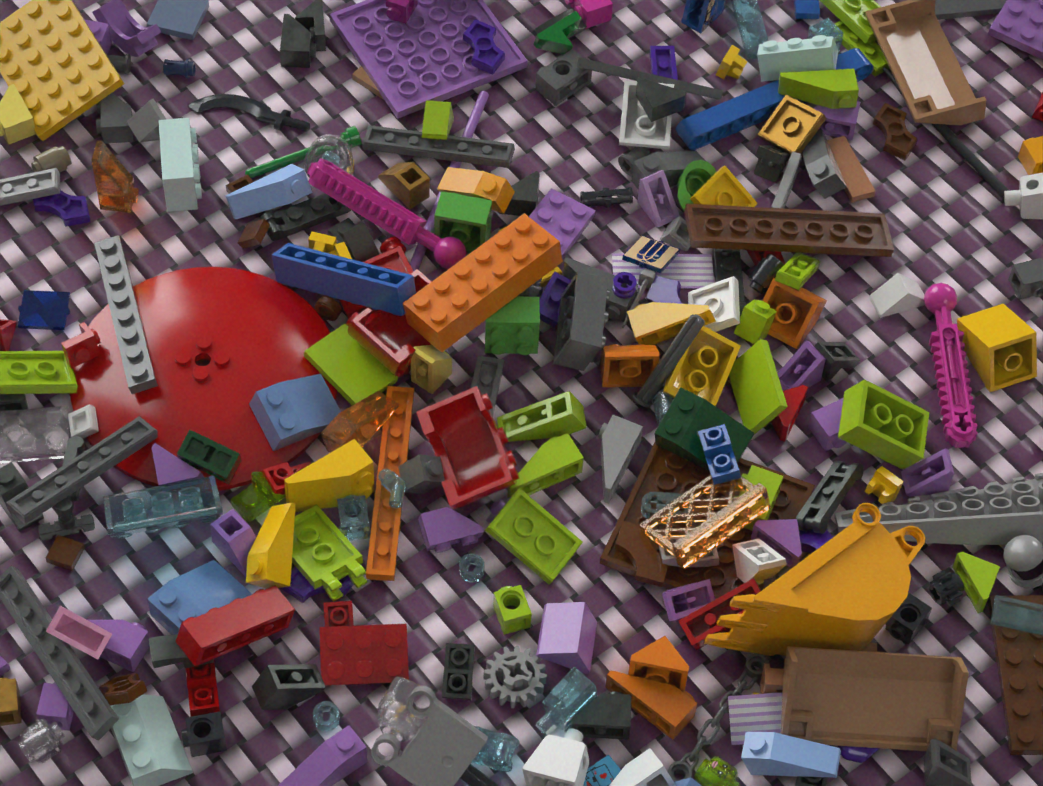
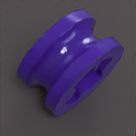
[612,272,637,299]

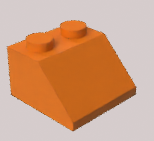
[763,278,827,349]
[600,344,659,387]

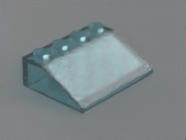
[103,476,223,539]

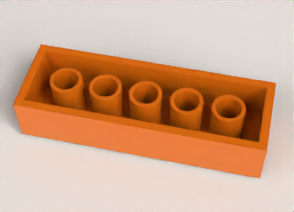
[403,213,563,353]

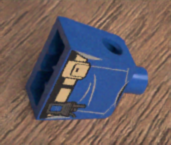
[681,0,726,34]

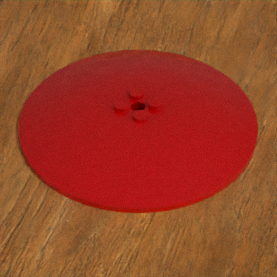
[70,267,338,492]

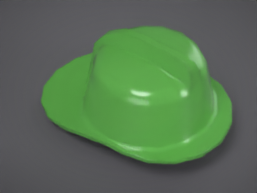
[677,160,716,210]

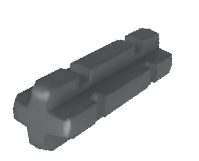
[39,514,95,540]

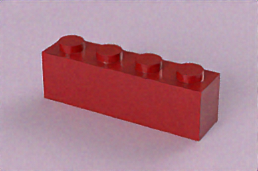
[175,585,295,666]

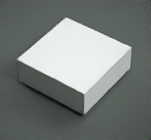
[68,404,99,438]

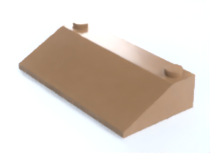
[865,0,986,125]
[781,646,969,751]

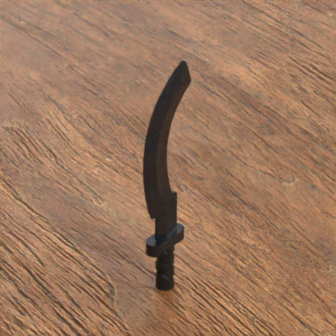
[188,94,310,132]

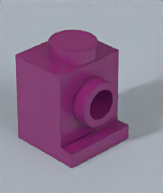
[386,0,418,24]

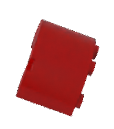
[346,269,433,377]
[416,386,520,510]

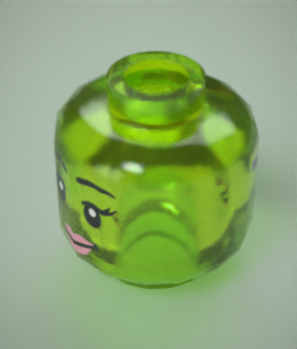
[694,757,740,786]

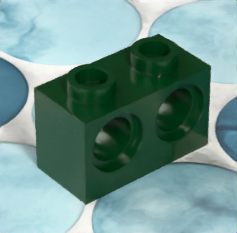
[177,430,242,484]

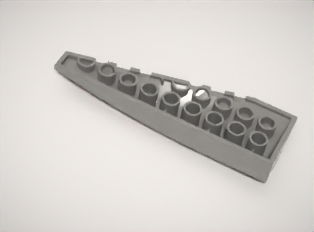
[835,473,1043,545]

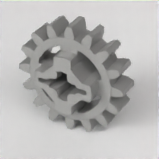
[483,646,547,708]

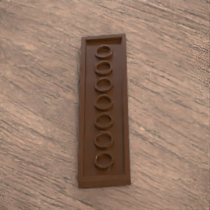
[684,204,894,257]

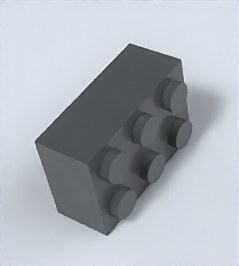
[553,271,610,371]

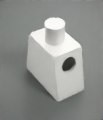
[1004,173,1043,219]
[522,728,589,786]

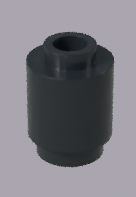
[748,254,784,294]

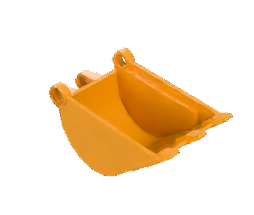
[704,503,925,656]

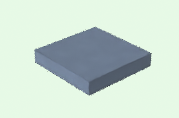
[147,0,209,40]

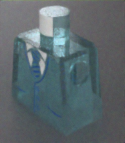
[535,666,598,736]

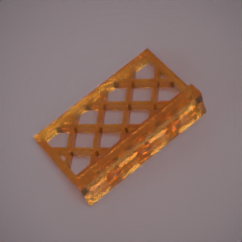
[639,475,771,570]

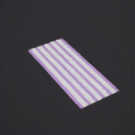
[612,253,714,289]
[728,692,782,745]

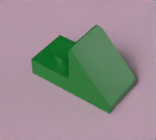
[533,11,582,54]

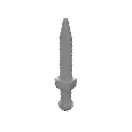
[622,254,661,328]

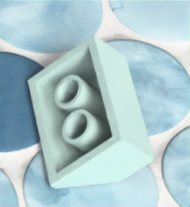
[757,35,838,82]
[111,694,193,786]

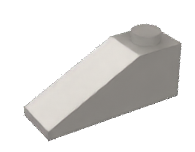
[598,415,643,504]

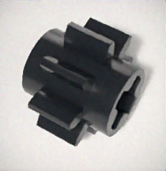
[929,570,964,607]

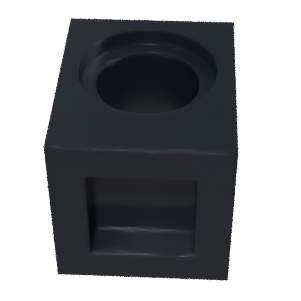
[885,592,932,645]
[181,711,227,757]

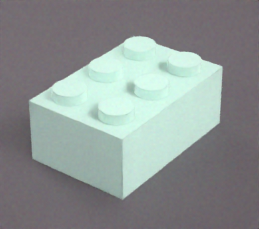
[159,118,202,212]

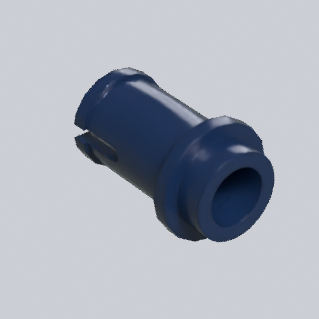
[163,59,196,79]

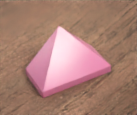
[46,606,112,660]

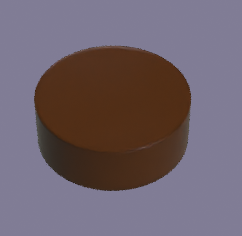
[315,296,342,321]

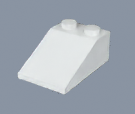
[619,80,674,149]

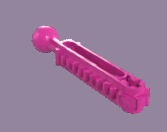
[307,158,467,269]
[924,283,978,448]

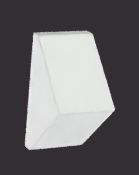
[869,273,925,318]

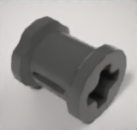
[618,146,650,176]

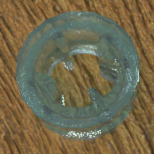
[459,554,484,582]
[313,701,340,731]

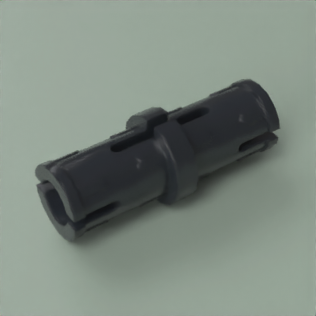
[580,187,633,208]

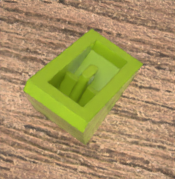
[422,100,454,140]
[952,552,1000,613]

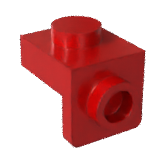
[61,322,101,369]

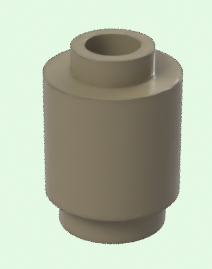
[31,146,72,173]

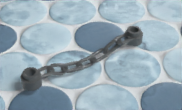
[668,653,769,782]

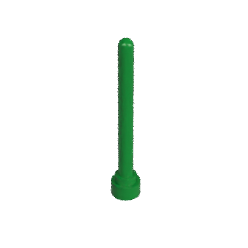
[245,126,362,178]

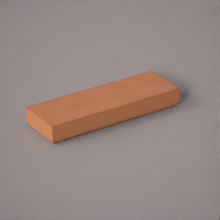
[827,136,875,203]

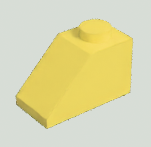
[0,84,36,145]
[411,345,452,394]

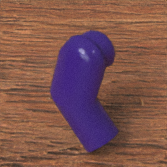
[837,746,880,763]

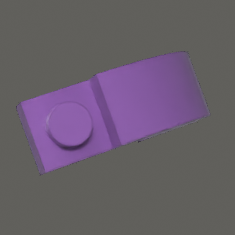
[92,0,161,57]

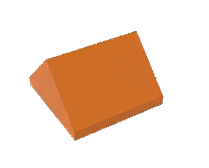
[628,636,689,691]

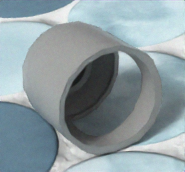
[1004,535,1043,588]

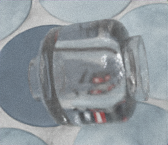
[18,719,65,764]

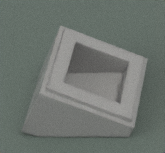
[660,216,691,251]

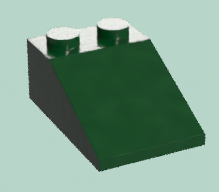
[654,387,754,471]

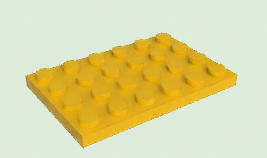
[0,0,125,141]

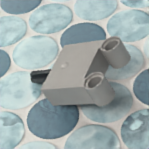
[371,686,500,786]

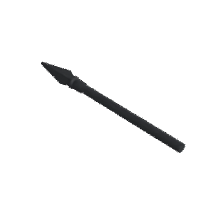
[883,67,1010,199]

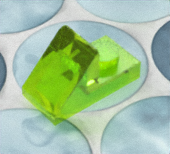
[230,472,286,523]

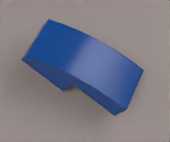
[698,424,741,485]

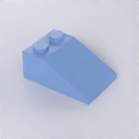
[249,374,345,451]
[148,560,252,635]

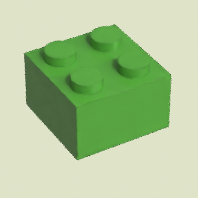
[434,191,492,254]
[485,297,540,355]

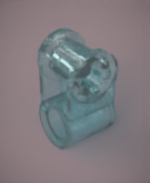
[471,726,520,772]

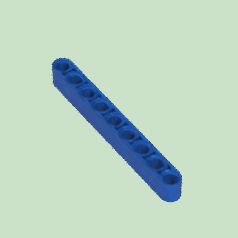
[676,48,874,150]

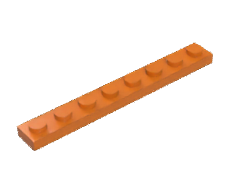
[366,386,414,581]

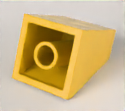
[957,304,1037,392]

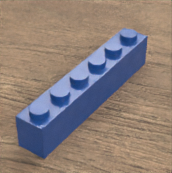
[272,243,416,316]

